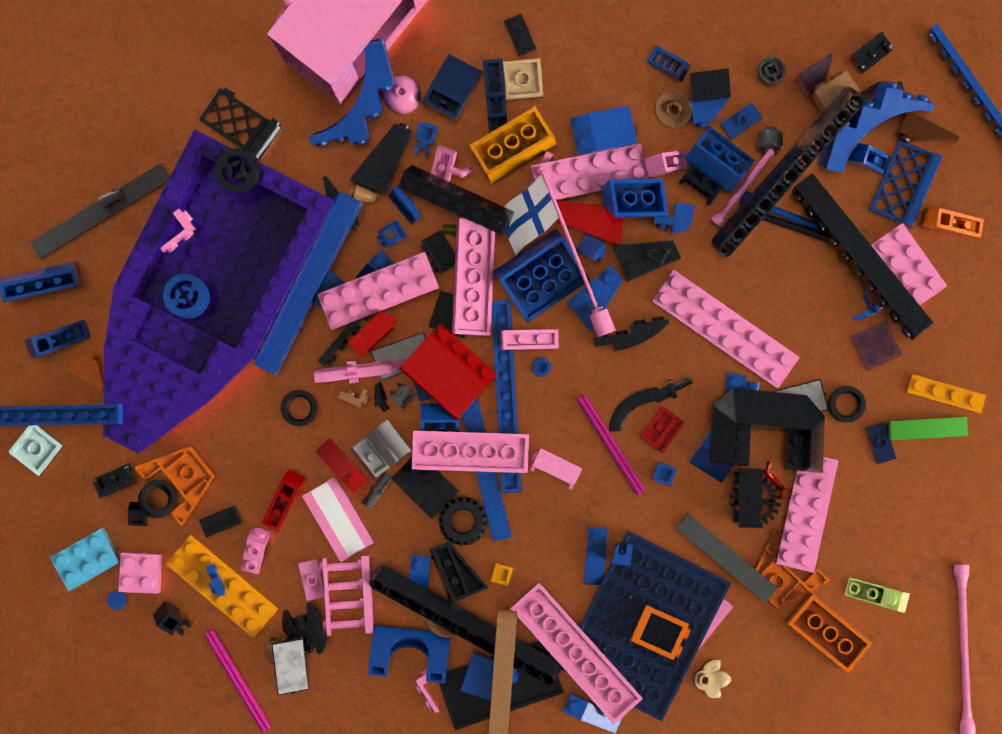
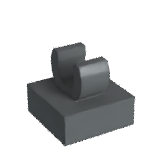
[390,383,416,409]

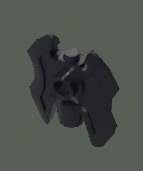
[282,602,327,654]

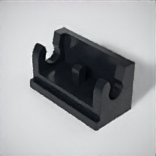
[849,32,893,74]
[679,164,723,206]
[93,463,137,498]

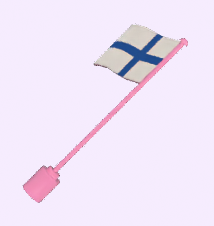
[504,170,616,337]

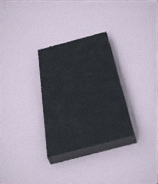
[439,640,564,730]

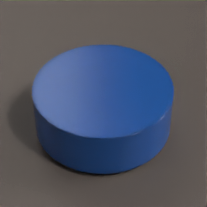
[532,357,551,377]
[107,590,127,610]

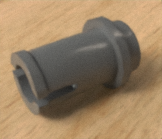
[98,187,124,208]

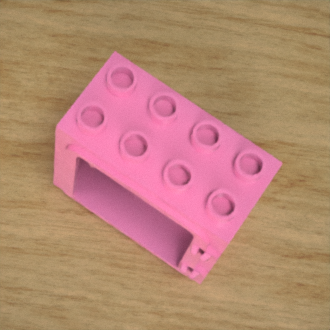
[267,0,428,107]

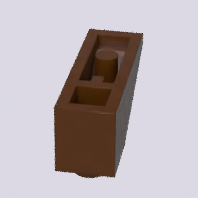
[895,112,960,143]

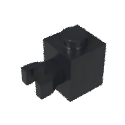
[153,601,191,636]

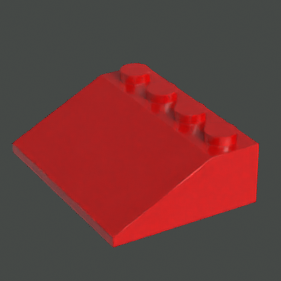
[399,323,497,420]

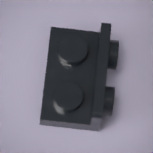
[420,230,455,274]

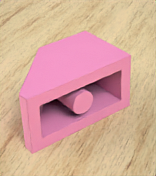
[645,150,690,177]

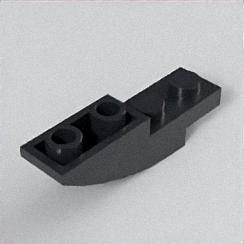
[593,316,669,352]

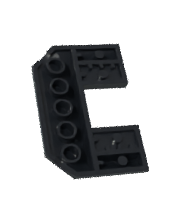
[710,388,825,473]

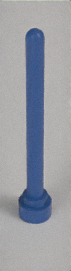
[739,191,825,233]

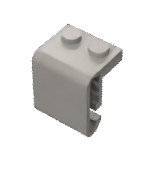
[350,420,411,480]

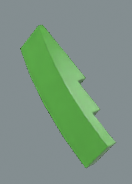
[888,417,968,440]

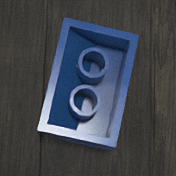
[685,126,755,193]
[601,179,669,218]

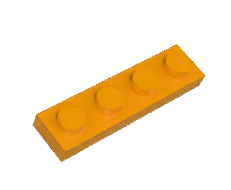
[906,374,986,414]

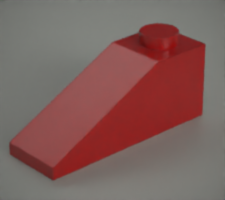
[316,438,369,493]
[261,469,306,532]

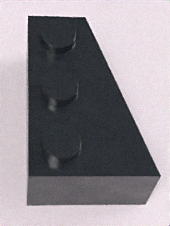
[732,468,763,528]

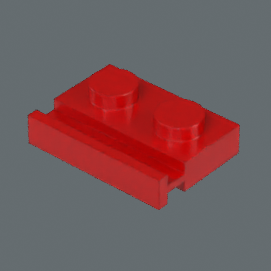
[640,406,685,453]

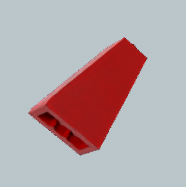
[556,201,623,246]

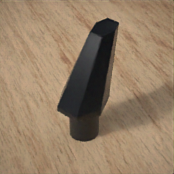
[374,381,390,413]

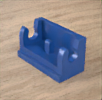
[611,543,633,566]

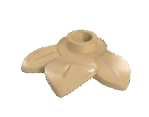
[694,660,731,698]

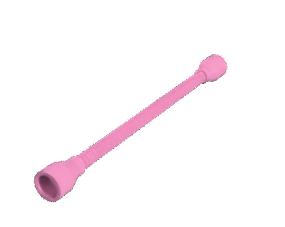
[953,564,976,734]

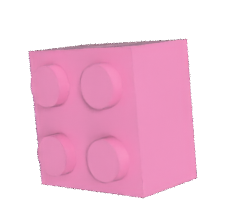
[118,552,163,594]

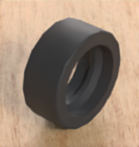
[828,386,866,422]
[280,390,318,426]
[138,480,176,518]

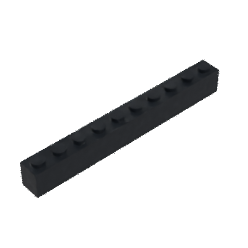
[792,173,934,340]

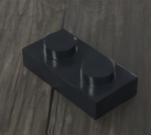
[504,13,536,57]

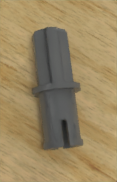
[361,473,392,509]

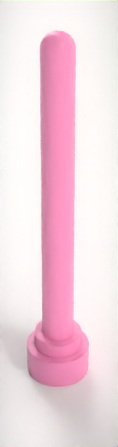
[711,149,775,227]

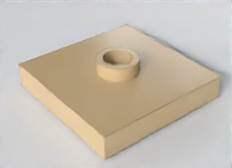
[502,58,544,100]

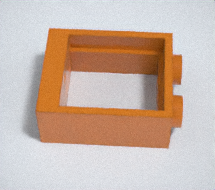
[631,604,691,660]

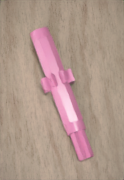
[314,359,407,384]

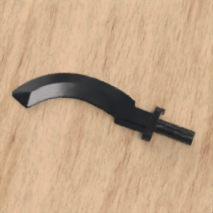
[609,377,693,432]

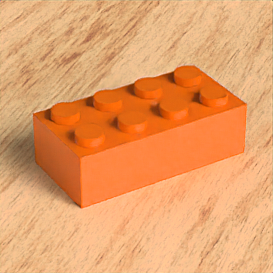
[785,593,873,674]

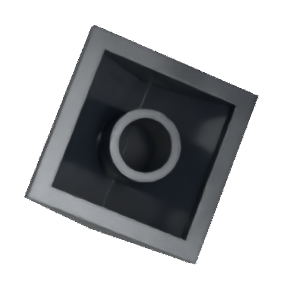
[689,68,731,102]

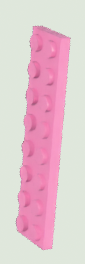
[652,270,800,389]
[510,583,643,724]

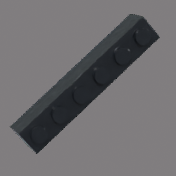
[398,165,514,235]

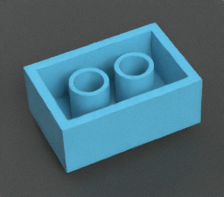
[50,528,120,591]

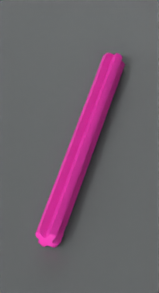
[577,394,645,495]
[204,630,271,732]

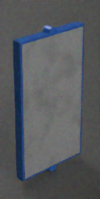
[371,332,426,381]

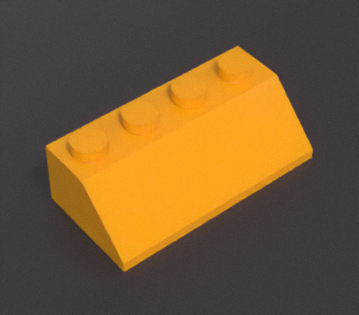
[469,107,557,184]

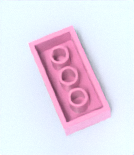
[871,223,947,305]

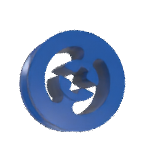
[163,273,210,319]

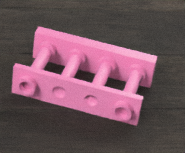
[319,555,374,636]

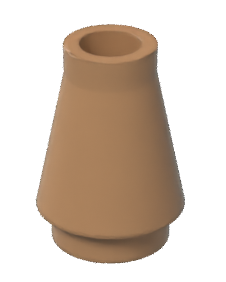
[348,183,377,203]

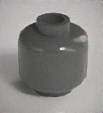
[758,126,783,156]

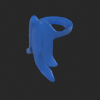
[852,288,885,320]

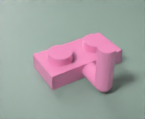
[431,145,472,182]

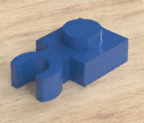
[415,121,438,157]
[206,563,227,597]

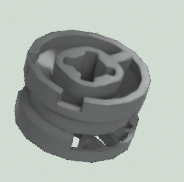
[757,57,786,86]

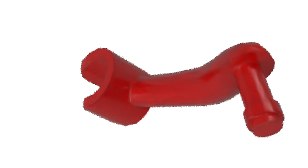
[763,461,792,500]

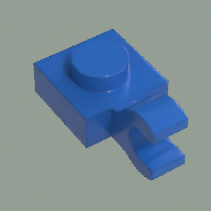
[724,373,759,392]

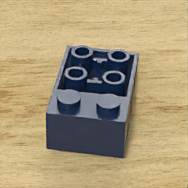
[422,54,483,122]

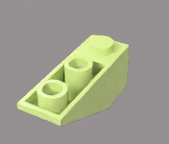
[844,577,910,612]

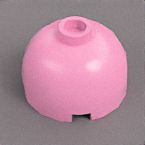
[383,75,421,114]

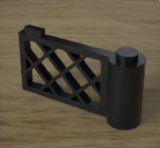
[199,87,283,161]

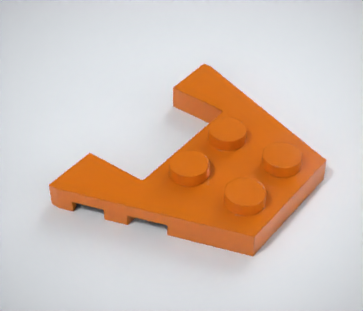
[135,446,215,526]
[755,528,830,609]

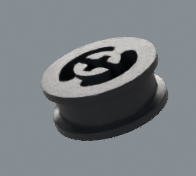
[215,148,261,193]

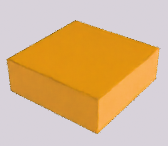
[490,563,513,586]

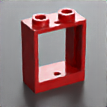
[348,311,396,358]

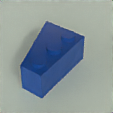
[566,265,623,333]

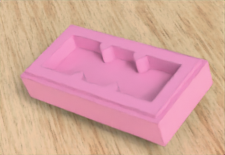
[298,559,325,601]

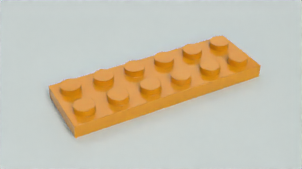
[166,534,279,638]

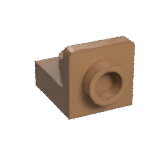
[338,389,369,408]

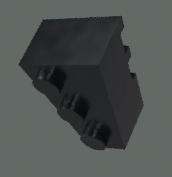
[612,240,681,282]
[429,542,488,603]

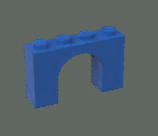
[368,626,451,683]

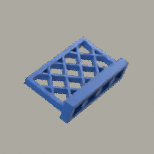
[869,140,943,229]

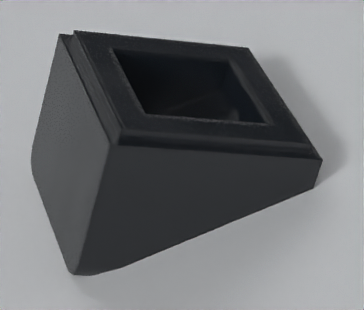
[128,502,149,526]

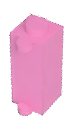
[530,448,582,491]

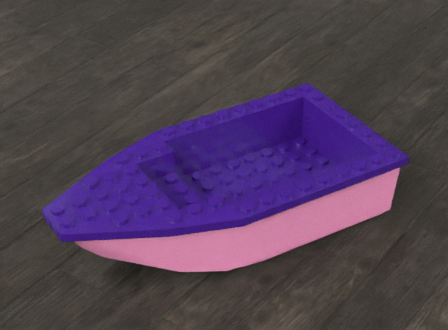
[103,129,334,454]

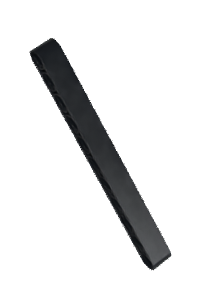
[712,87,864,257]
[369,565,562,685]

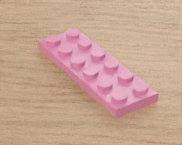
[530,143,649,200]
[452,218,495,336]
[317,252,439,330]
[412,431,529,473]
[775,457,839,573]

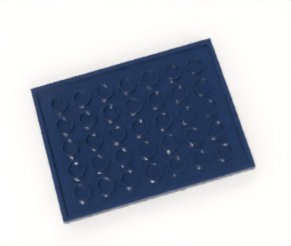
[561,531,731,721]

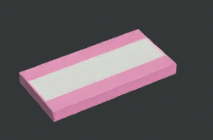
[302,476,374,562]

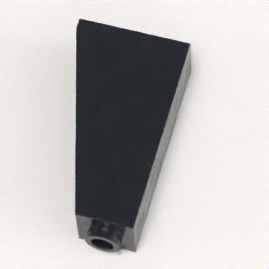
[350,123,413,196]

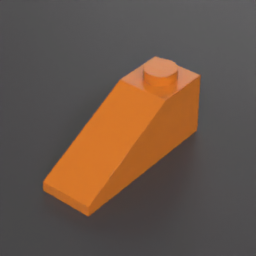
[922,208,984,238]

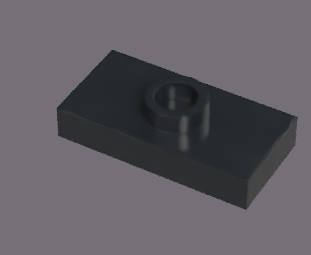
[199,505,242,538]

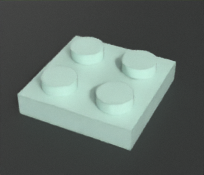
[8,425,63,476]

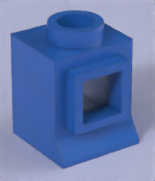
[377,219,408,249]

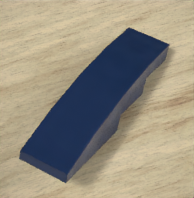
[483,59,507,133]

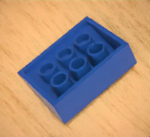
[493,229,590,323]

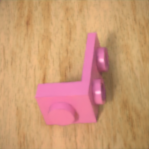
[160,209,196,253]
[241,527,271,574]
[415,668,440,713]

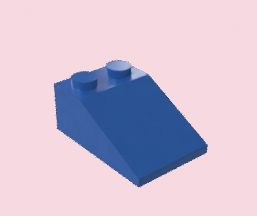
[570,106,638,156]

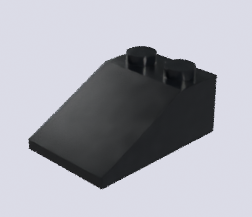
[392,457,459,519]

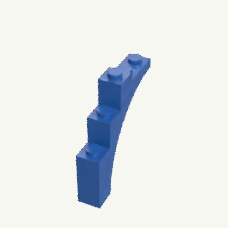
[309,37,395,146]
[818,81,935,172]

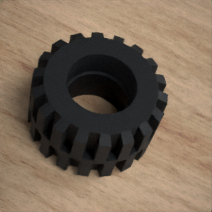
[439,497,487,546]

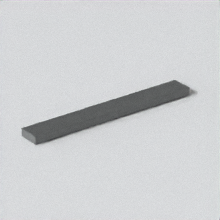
[30,163,170,259]

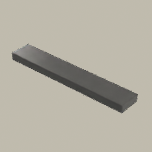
[676,514,778,603]

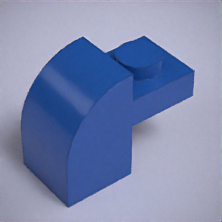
[653,203,695,235]

